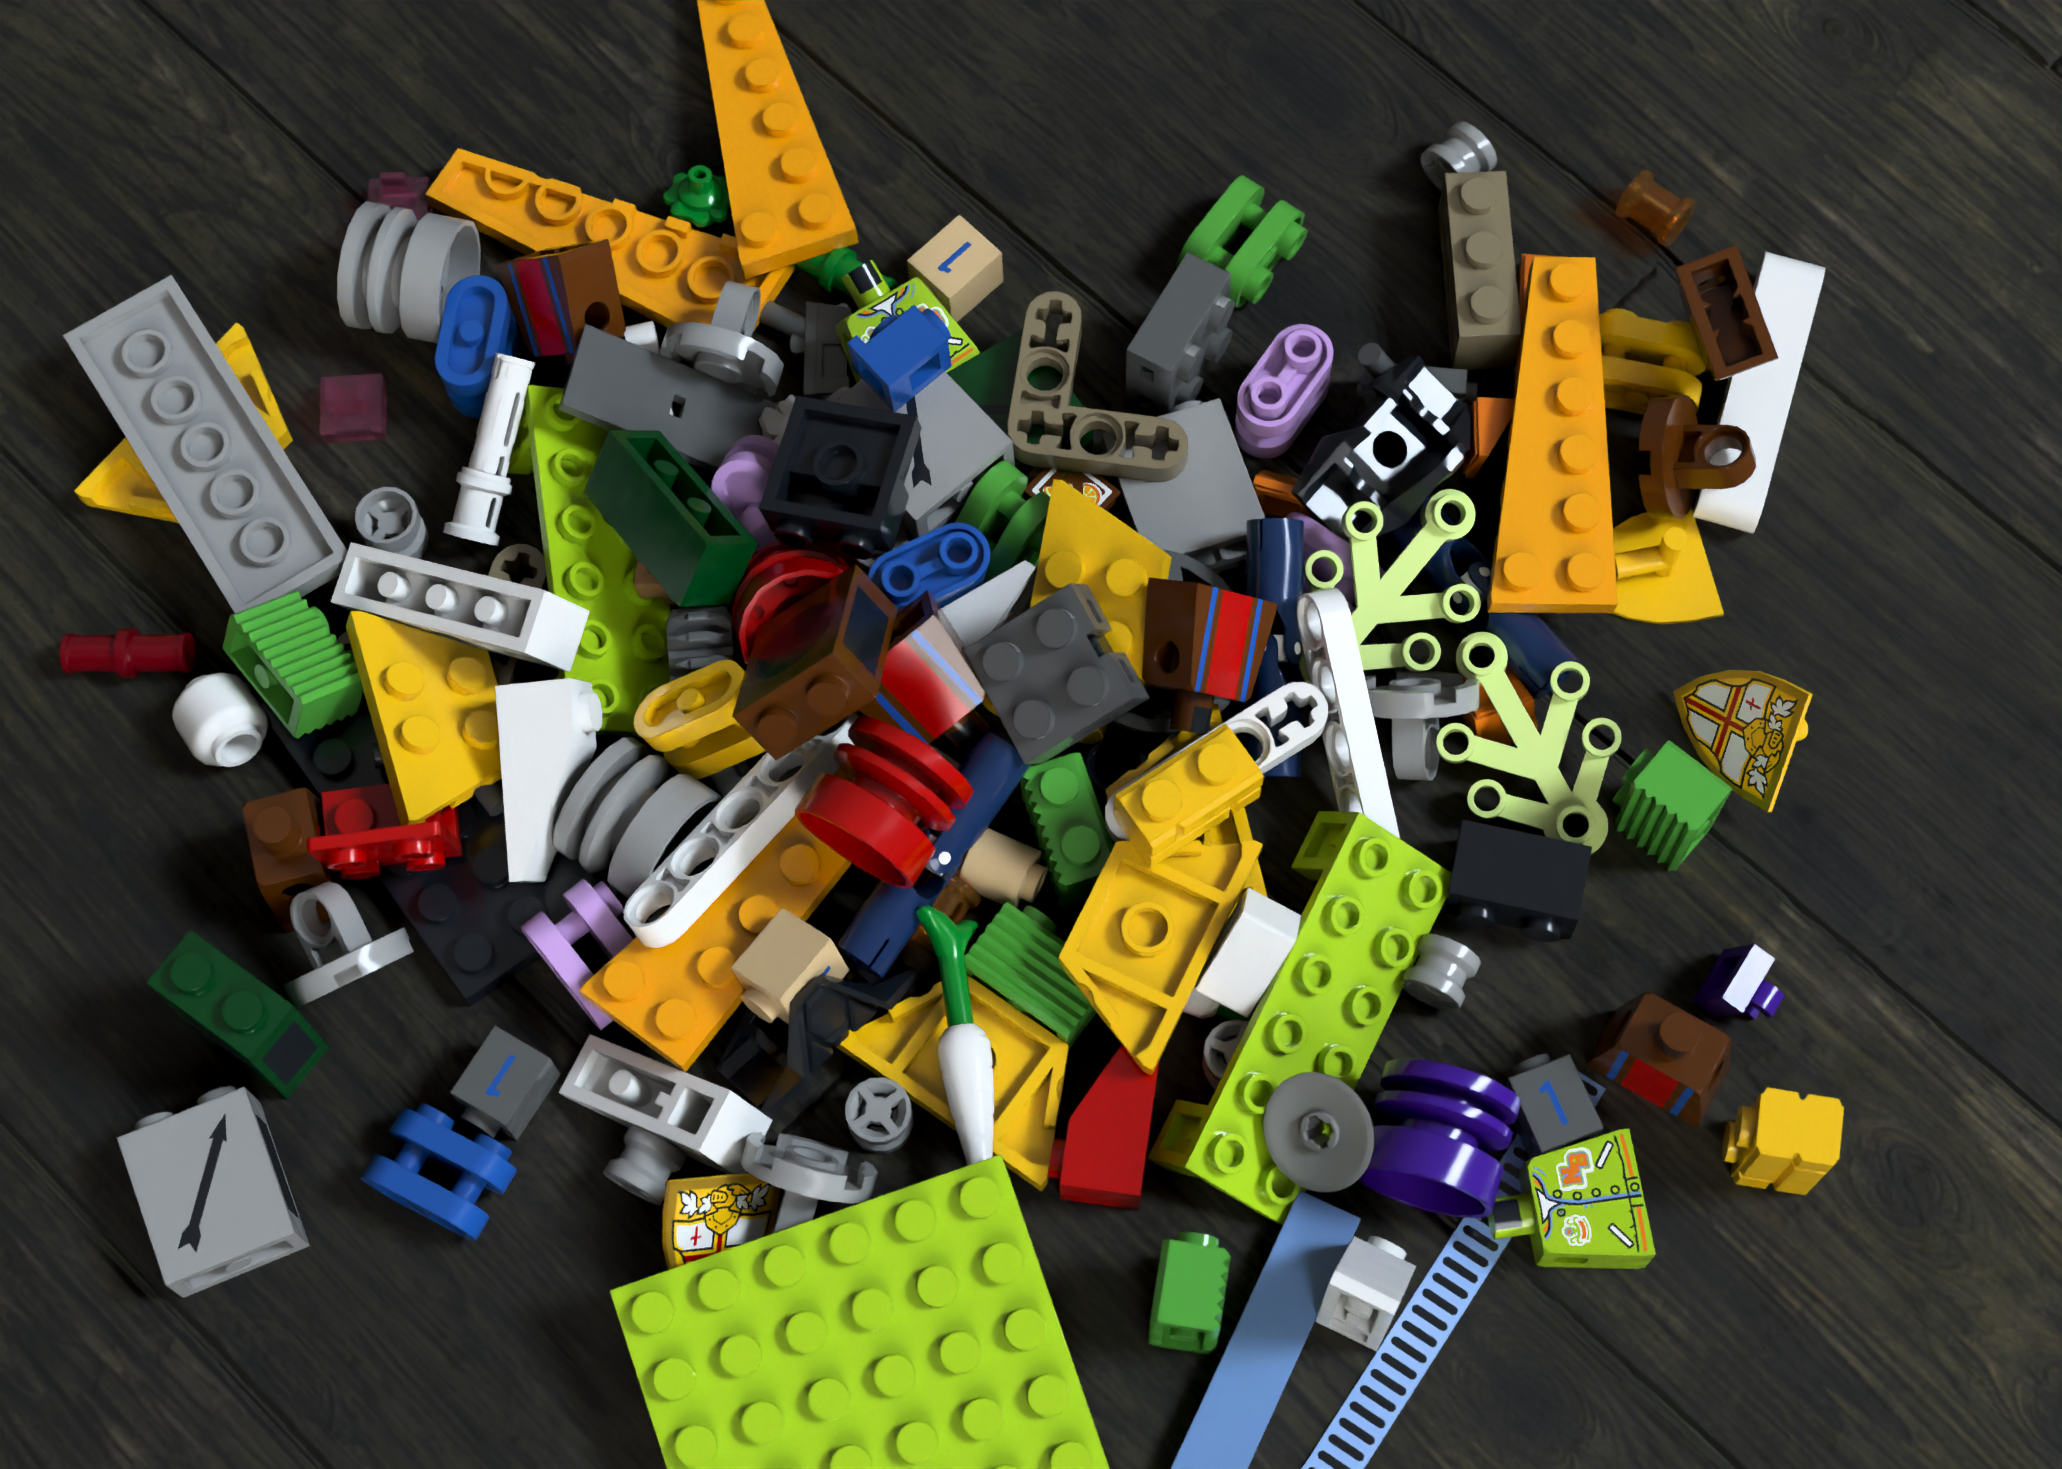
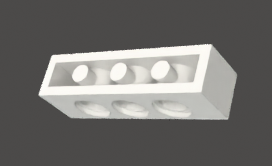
[331,542,590,672]

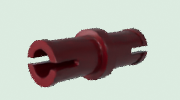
[60,628,196,678]

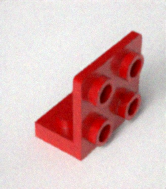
[306,783,463,880]

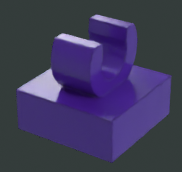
[1691,944,1785,1020]

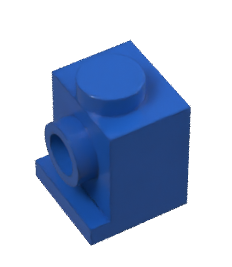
[847,305,952,412]

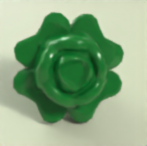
[663,165,731,228]

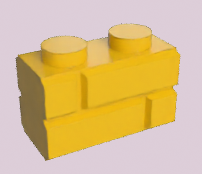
[1113,723,1264,868]
[1722,1087,1844,1195]

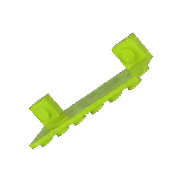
[507,385,671,737]
[1147,811,1451,1225]

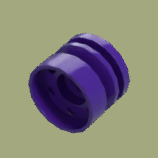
[1358,1058,1521,1218]

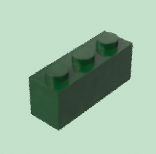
[583,430,758,608]

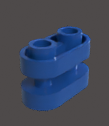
[435,275,520,418]
[868,522,990,614]
[361,1103,517,1241]

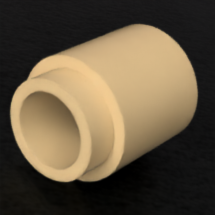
[953,828,1048,909]

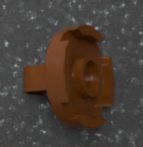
[1639,394,1756,519]

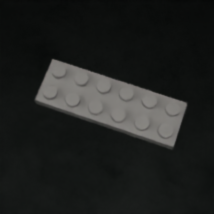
[63,275,348,613]

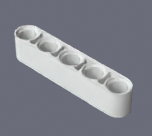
[1692,251,1826,534]

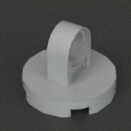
[660,281,784,396]
[1365,671,1480,780]
[283,882,414,1008]
[740,1132,878,1234]

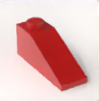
[1048,1045,1160,1210]

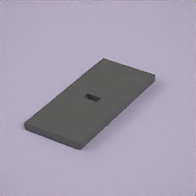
[558,324,777,473]

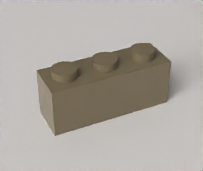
[1438,171,1522,370]

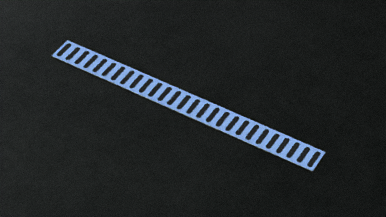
[1302,1071,1606,1469]

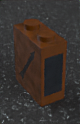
[732,564,898,761]

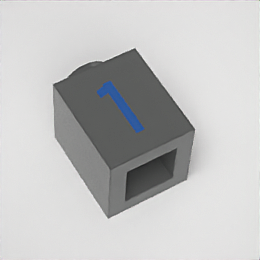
[450,1026,560,1141]
[1505,1054,1604,1159]

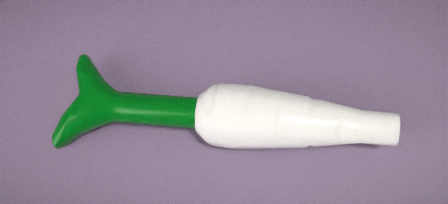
[916,905,994,1166]

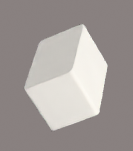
[1194,887,1301,1018]

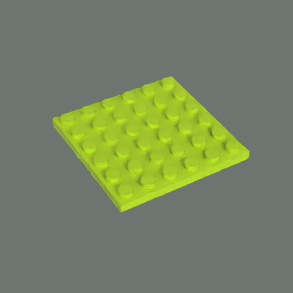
[610,1154,1109,1469]

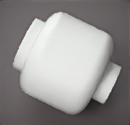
[172,673,269,767]

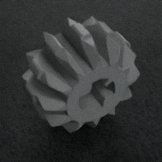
[666,605,736,682]

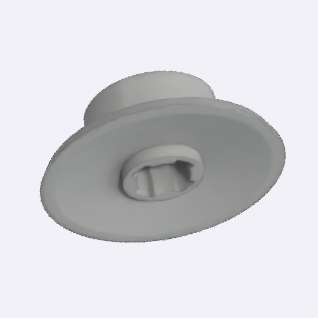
[1263,1072,1374,1192]

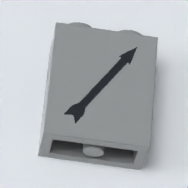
[826,372,1015,539]
[117,1086,310,1298]

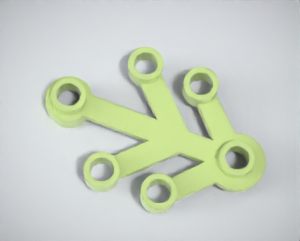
[1299,489,1481,684]
[1436,632,1622,854]

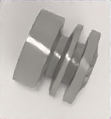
[337,201,481,343]
[553,737,722,899]

